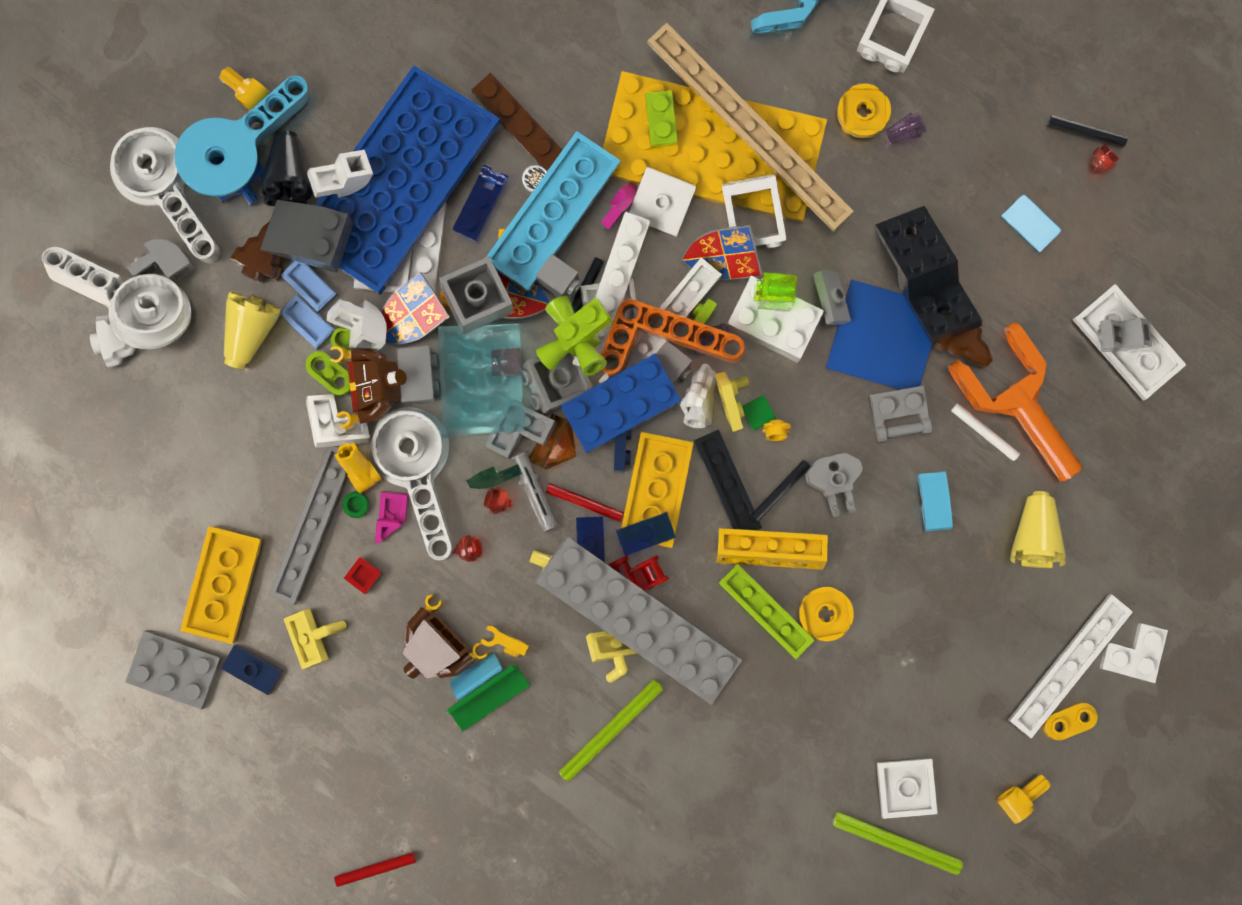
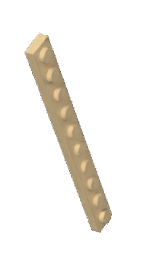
[647,23,854,232]

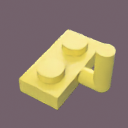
[714,371,749,432]
[284,608,347,669]
[586,631,639,683]

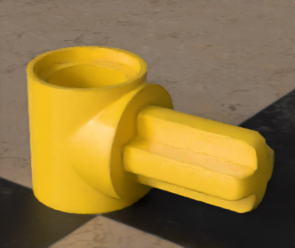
[219,67,270,111]
[997,775,1050,824]

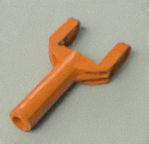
[948,322,1083,482]

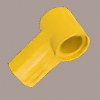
[335,443,383,494]

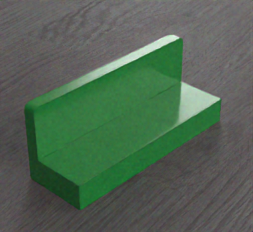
[446,663,530,732]

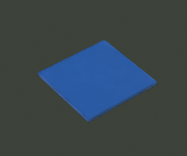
[826,279,941,389]

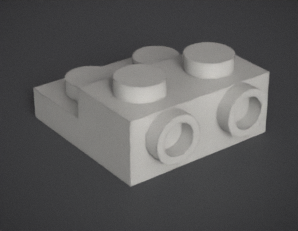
[520,353,593,415]

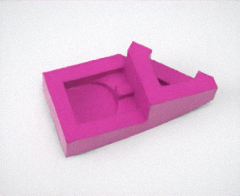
[601,182,637,230]
[375,490,409,543]

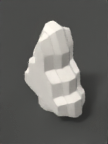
[90,315,136,368]
[680,364,716,428]

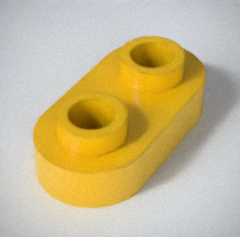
[1043,702,1098,740]

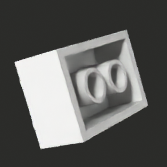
[726,276,824,363]

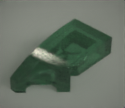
[466,464,523,489]

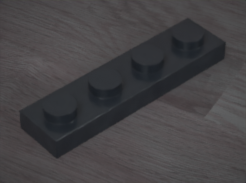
[694,429,762,531]

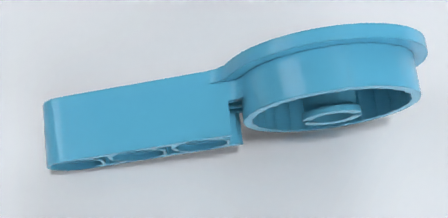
[175,76,309,197]

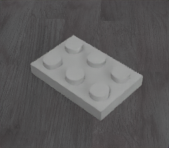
[125,631,222,709]

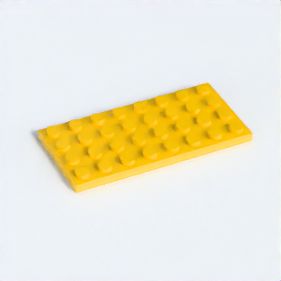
[603,71,827,223]

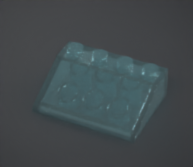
[437,324,524,438]

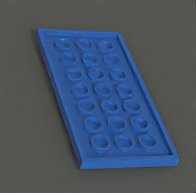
[315,65,501,295]

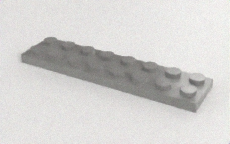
[535,536,742,705]

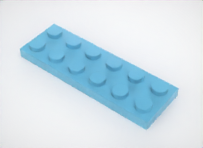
[485,131,621,292]

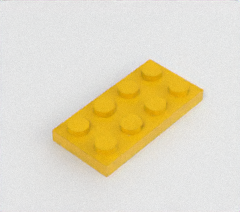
[620,432,694,548]
[180,526,263,644]

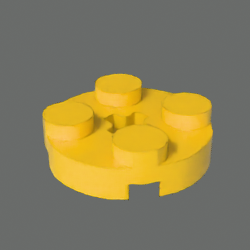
[837,84,891,138]
[799,587,854,641]

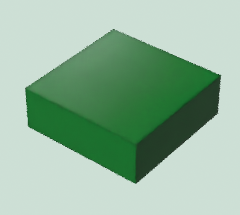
[742,395,776,431]

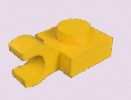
[480,626,530,658]

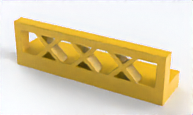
[716,528,828,570]

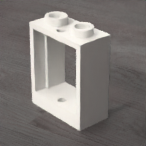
[856,0,935,73]
[722,174,787,248]

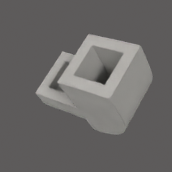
[127,239,196,283]
[1098,318,1152,352]

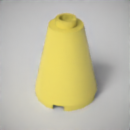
[1010,491,1066,568]

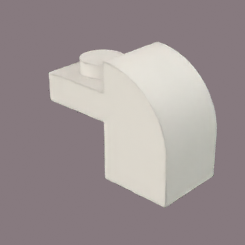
[307,150,373,198]
[326,299,387,351]

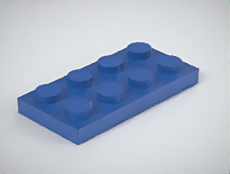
[561,354,681,454]

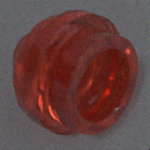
[1091,144,1119,171]
[484,487,513,514]
[453,535,482,562]

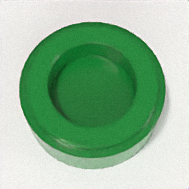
[342,491,370,519]

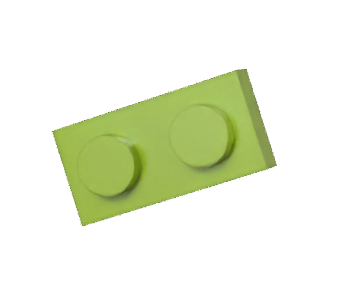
[645,90,678,148]

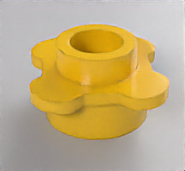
[763,420,791,441]

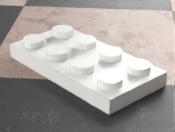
[1073,284,1186,400]

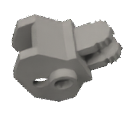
[805,453,863,517]

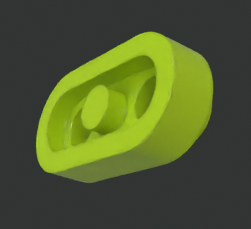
[305,351,351,396]

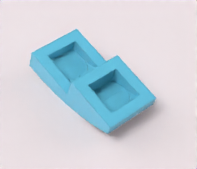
[918,471,953,532]

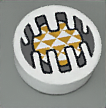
[522,165,547,193]

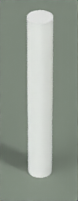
[951,402,1020,462]

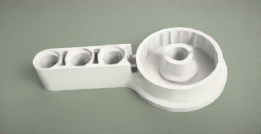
[110,127,221,264]
[42,247,192,349]
[369,407,454,561]

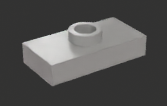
[813,270,851,325]

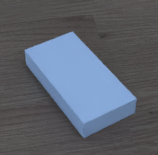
[281,261,338,313]
[280,293,335,350]

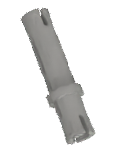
[511,452,559,532]

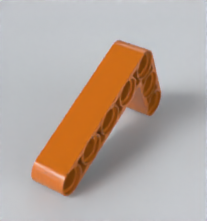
[601,299,746,377]

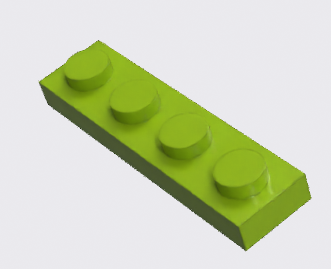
[718,564,815,659]

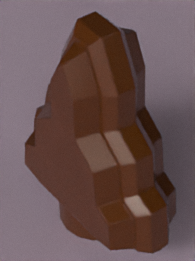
[230,221,283,283]
[934,312,993,367]

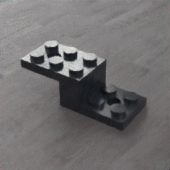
[875,206,982,345]

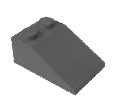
[260,200,354,273]

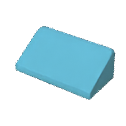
[1001,194,1062,253]
[450,652,504,700]

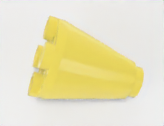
[223,291,281,369]

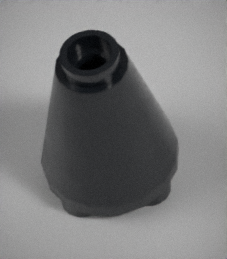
[258,130,313,206]

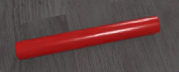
[546,483,624,522]
[334,852,416,887]

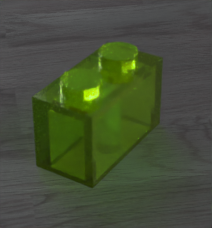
[753,272,797,311]

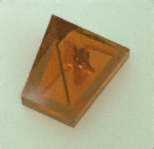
[529,413,576,470]

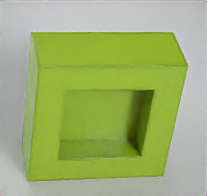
[692,299,718,324]

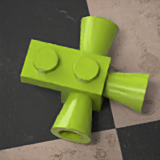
[536,296,613,376]

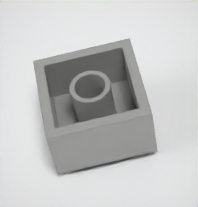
[439,256,513,335]

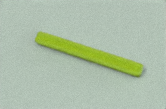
[559,679,663,782]
[833,812,963,875]

